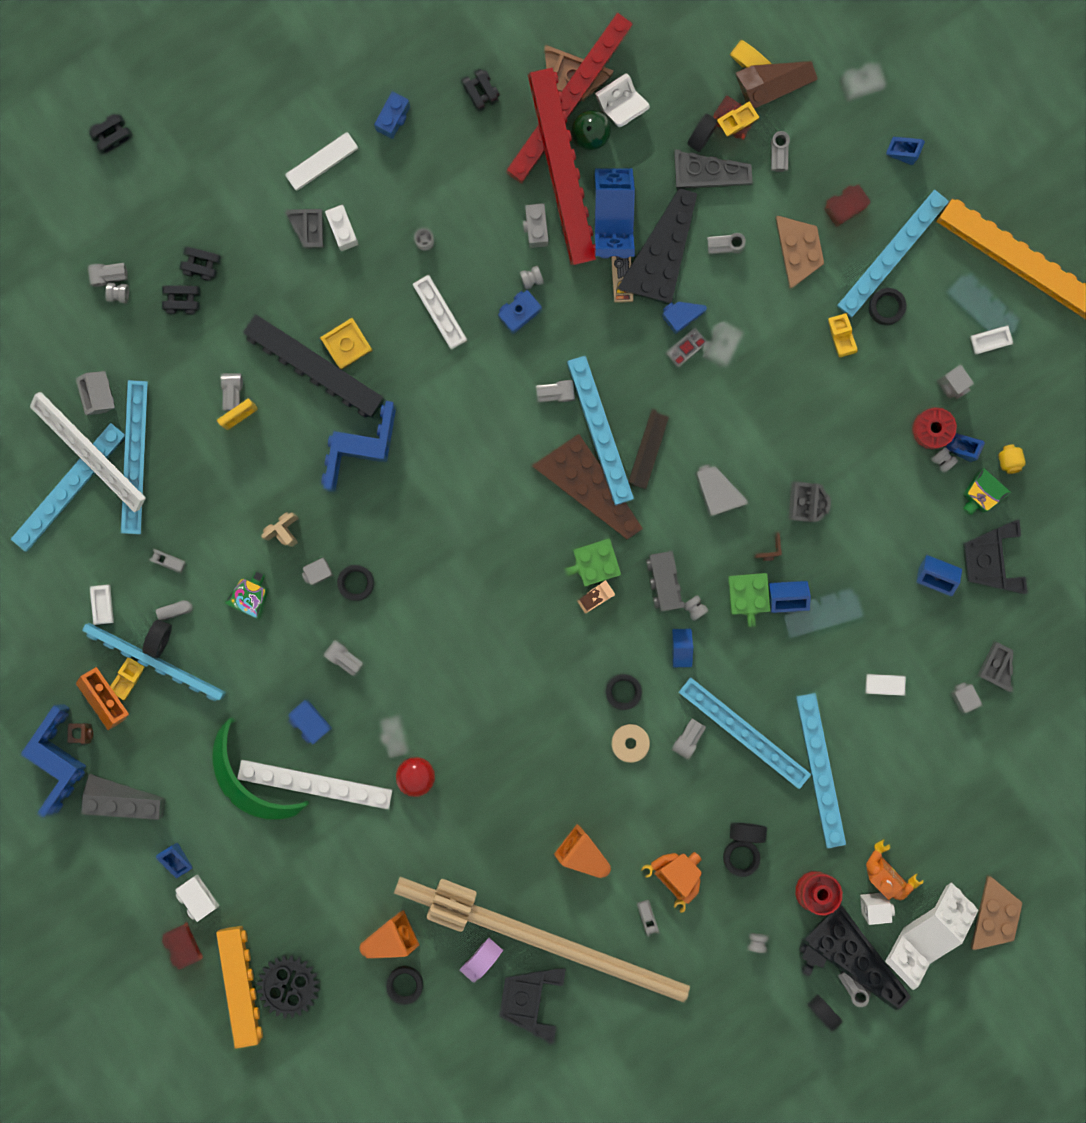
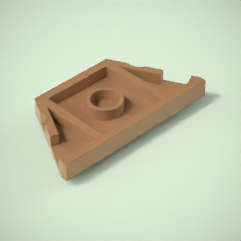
[544,45,614,101]
[775,216,824,289]
[971,876,1022,950]

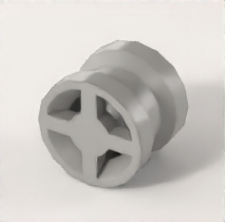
[747,933,769,953]

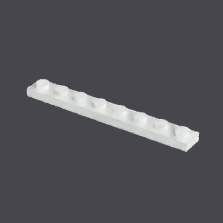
[30,392,146,513]
[238,760,393,809]

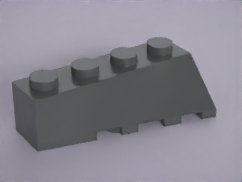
[81,774,165,820]

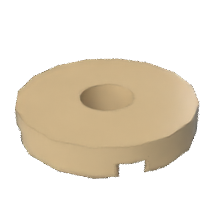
[611,724,650,763]

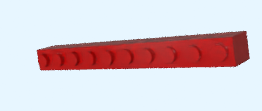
[506,12,633,184]
[527,67,596,265]

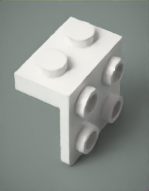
[595,73,650,127]

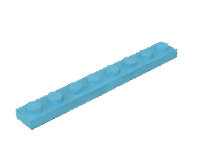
[837,189,949,318]
[567,356,634,506]
[121,380,148,534]
[11,423,125,552]
[82,623,226,701]
[679,677,811,789]
[796,693,846,848]

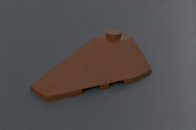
[735,61,818,108]

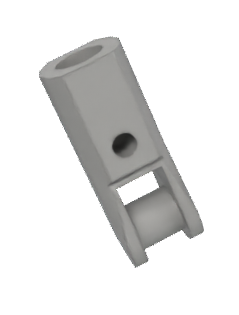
[149,549,186,574]
[156,600,193,621]
[637,900,659,937]

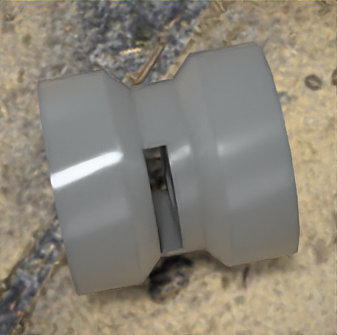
[414,228,434,251]
[519,266,544,290]
[105,283,129,304]
[931,447,958,473]
[684,595,709,621]

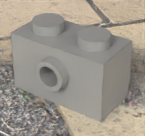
[523,204,548,248]
[937,365,974,399]
[76,371,115,415]

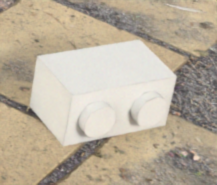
[325,205,359,252]
[175,874,219,922]
[860,893,895,925]

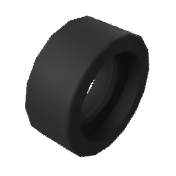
[687,113,718,152]
[868,288,907,326]
[337,565,374,601]
[142,619,172,658]
[605,674,642,710]
[729,822,767,843]
[723,840,761,877]
[386,965,424,1005]
[807,994,843,1032]

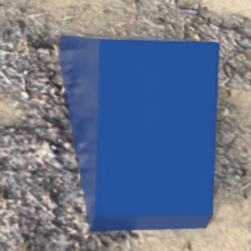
[886,137,925,166]
[946,433,985,462]
[672,629,693,667]
[156,842,193,879]

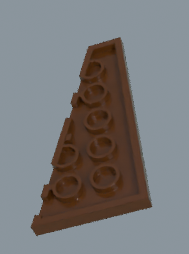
[532,434,643,539]

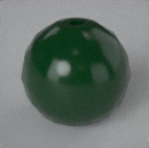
[572,110,611,151]

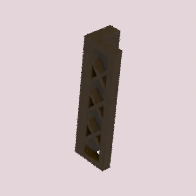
[628,409,669,490]

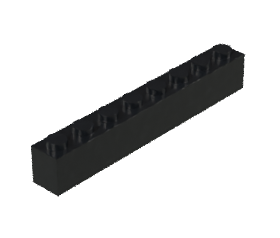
[243,314,385,419]

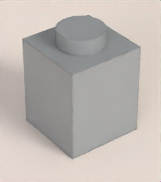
[302,558,334,586]
[951,682,982,713]

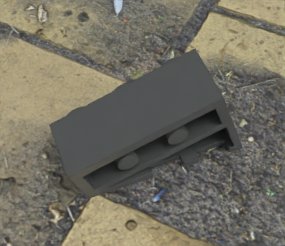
[646,551,684,612]

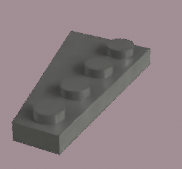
[674,149,752,189]

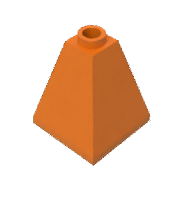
[554,824,611,878]
[360,910,420,958]

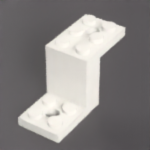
[885,882,978,990]

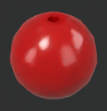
[396,757,435,797]

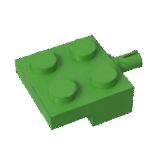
[565,538,621,587]
[728,573,770,627]

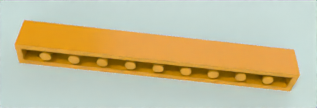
[936,198,1086,320]

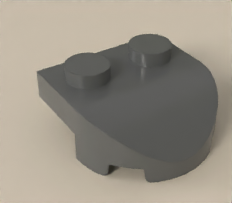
[788,481,831,522]

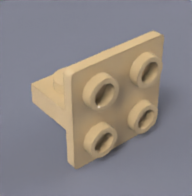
[261,512,299,547]

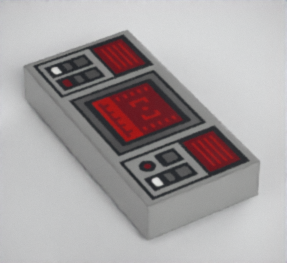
[666,328,707,368]

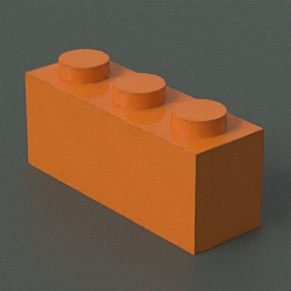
[75,667,129,730]

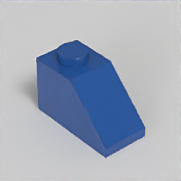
[662,302,707,335]

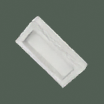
[970,326,1013,355]
[90,585,114,625]
[865,674,906,696]

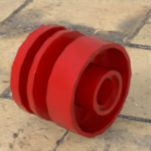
[912,407,957,449]
[795,871,843,915]

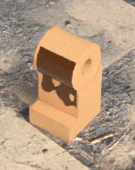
[577,580,615,614]

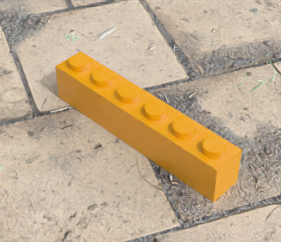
[216,925,263,1049]

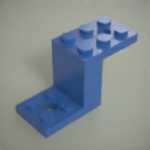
[594,168,635,258]
[321,401,397,493]
[21,704,86,818]

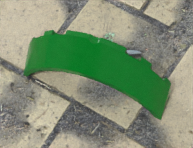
[212,718,310,820]

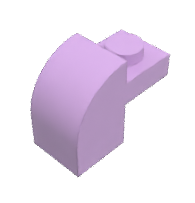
[460,938,503,983]

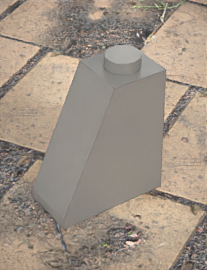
[695,464,748,517]

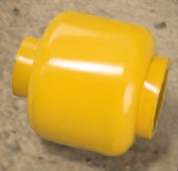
[998,444,1026,474]

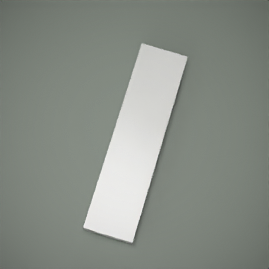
[285,132,359,192]
[412,275,467,350]

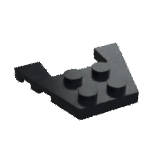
[963,519,1028,594]
[499,967,566,1044]

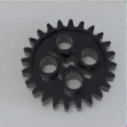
[257,954,320,1019]

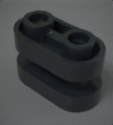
[460,68,500,112]
[88,114,133,155]
[179,247,222,282]
[162,285,201,315]

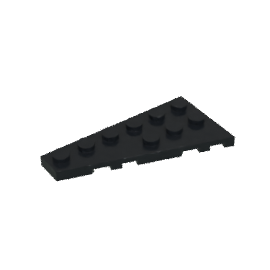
[616,188,697,304]
[801,904,911,1011]

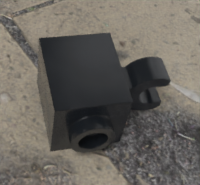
[798,942,827,977]

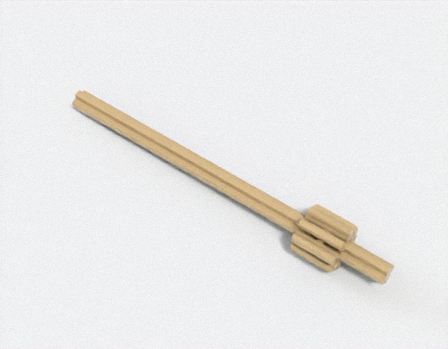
[394,877,690,1002]

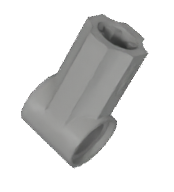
[770,131,790,172]
[707,233,746,255]
[88,263,128,287]
[221,373,243,411]
[536,380,575,403]
[323,640,364,676]
[671,719,706,760]
[838,971,871,1007]

